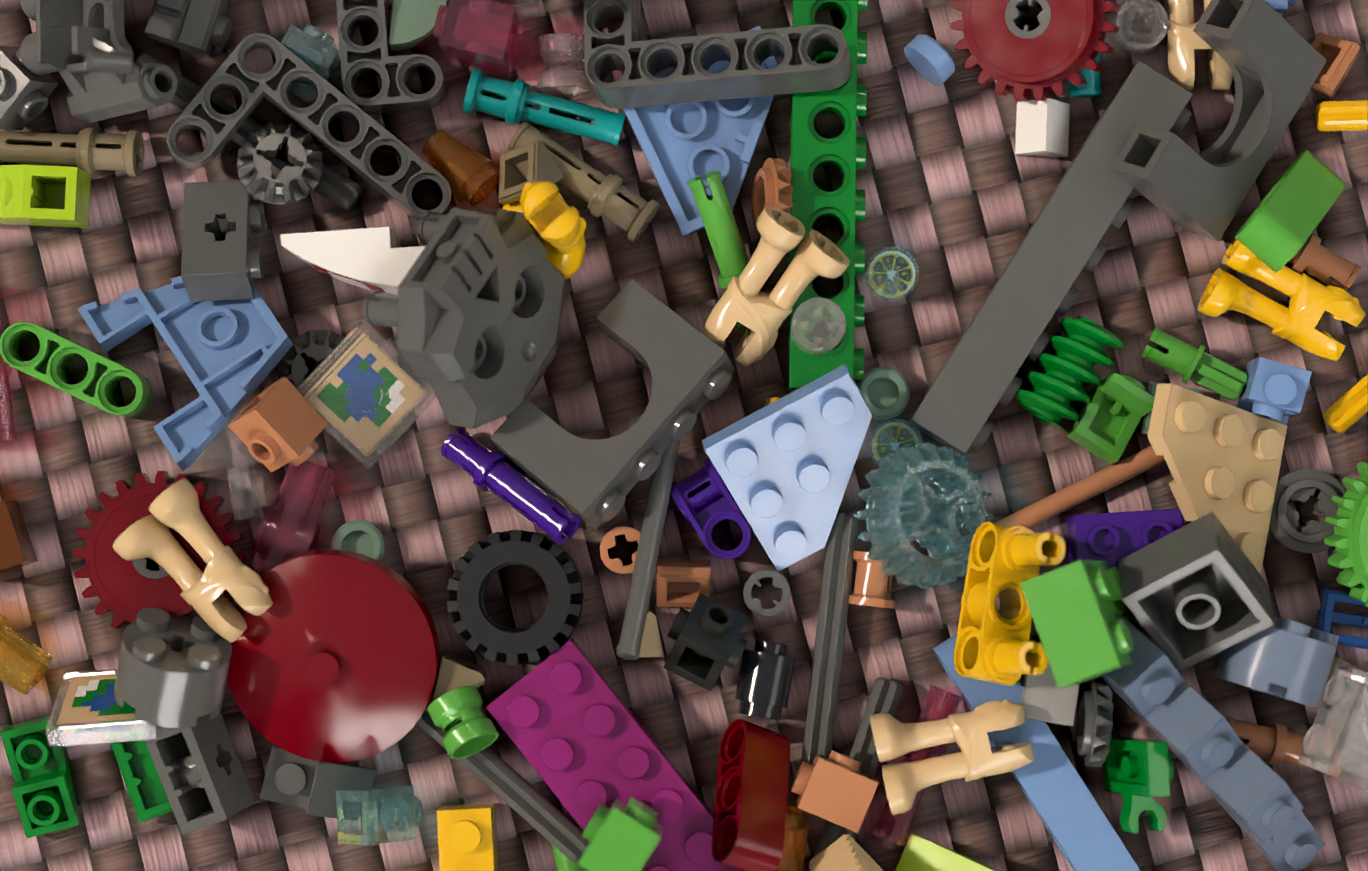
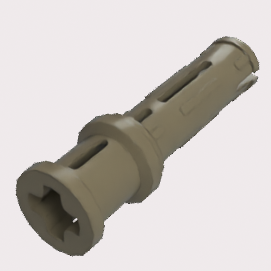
[507,121,660,243]
[0,127,144,177]

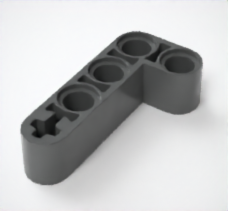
[336,0,448,114]

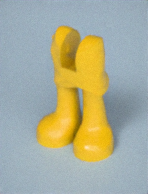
[502,181,586,279]
[1197,238,1366,361]

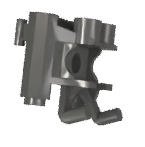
[20,0,177,124]

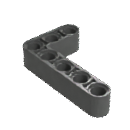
[584,0,853,109]
[167,33,451,221]

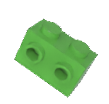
[578,796,663,871]

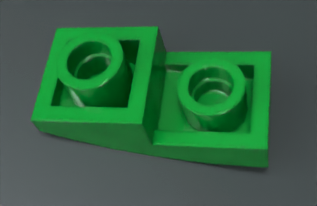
[0,714,80,838]

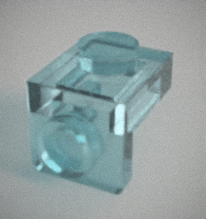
[281,24,339,104]

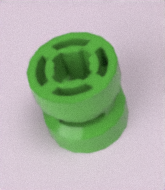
[428,685,499,759]

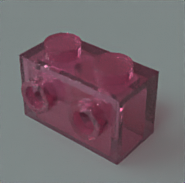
[434,0,522,78]

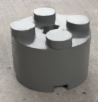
[114,607,232,728]

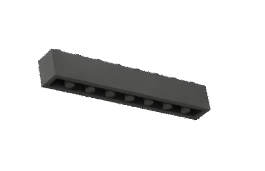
[907,60,1193,456]

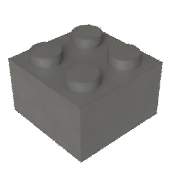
[1118,511,1275,672]

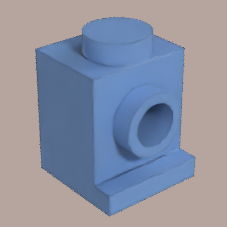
[1235,357,1312,425]

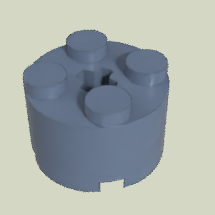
[1214,617,1340,709]

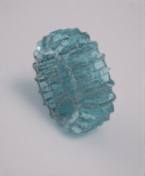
[854,443,996,589]

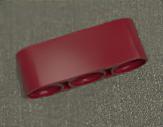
[712,718,790,871]

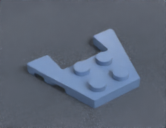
[77,276,293,471]

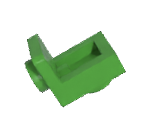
[1067,373,1155,465]

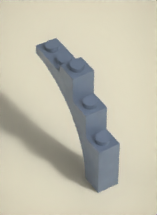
[1100,613,1326,871]

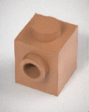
[228,376,328,473]
[791,750,879,833]

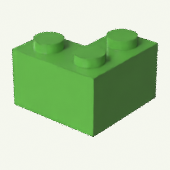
[1020,560,1134,688]

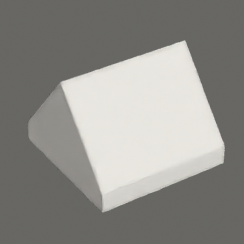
[1015,98,1070,157]

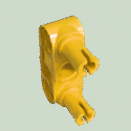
[954,521,1066,686]

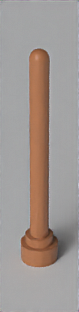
[994,446,1166,529]

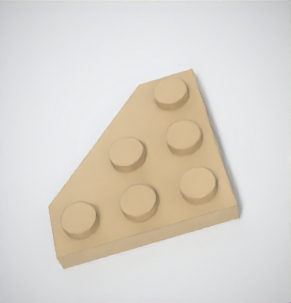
[1147,383,1287,575]

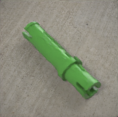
[687,170,749,331]

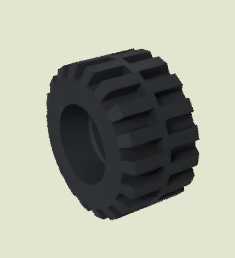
[447,530,584,665]

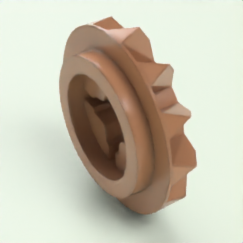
[752,158,794,237]

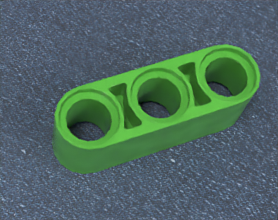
[1235,149,1347,273]
[0,321,153,418]

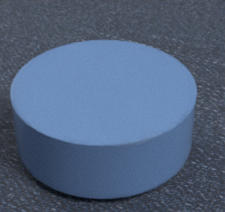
[904,34,955,86]

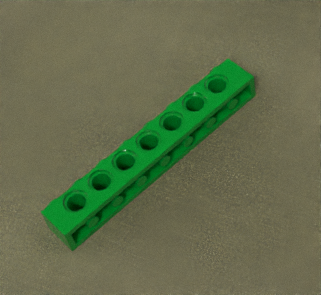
[788,0,868,391]

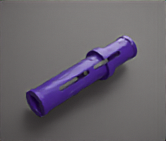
[441,428,581,544]

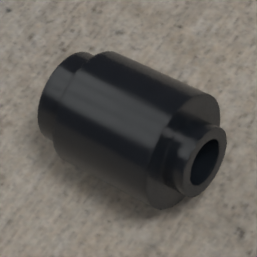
[735,640,796,720]

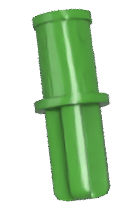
[1140,326,1248,400]

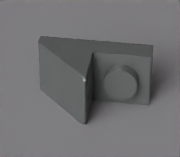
[259,745,377,822]

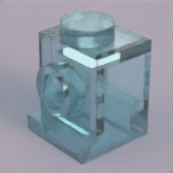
[336,784,423,846]

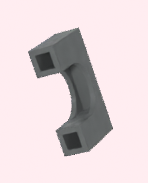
[1111,0,1327,242]
[490,279,735,530]

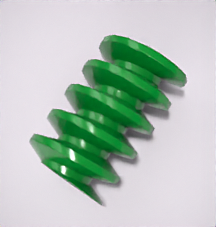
[1014,315,1125,434]

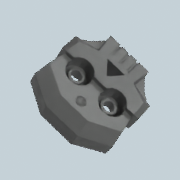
[362,207,565,429]

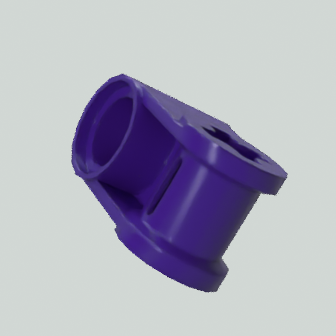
[670,457,753,559]

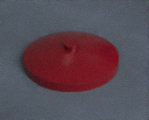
[227,549,440,762]

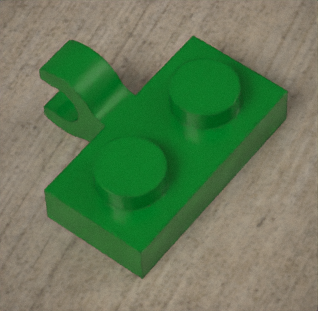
[1103,736,1174,833]

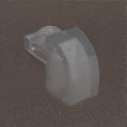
[184,418,270,522]

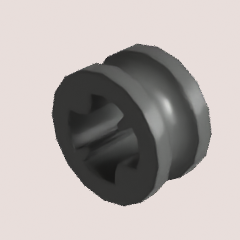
[743,569,791,617]

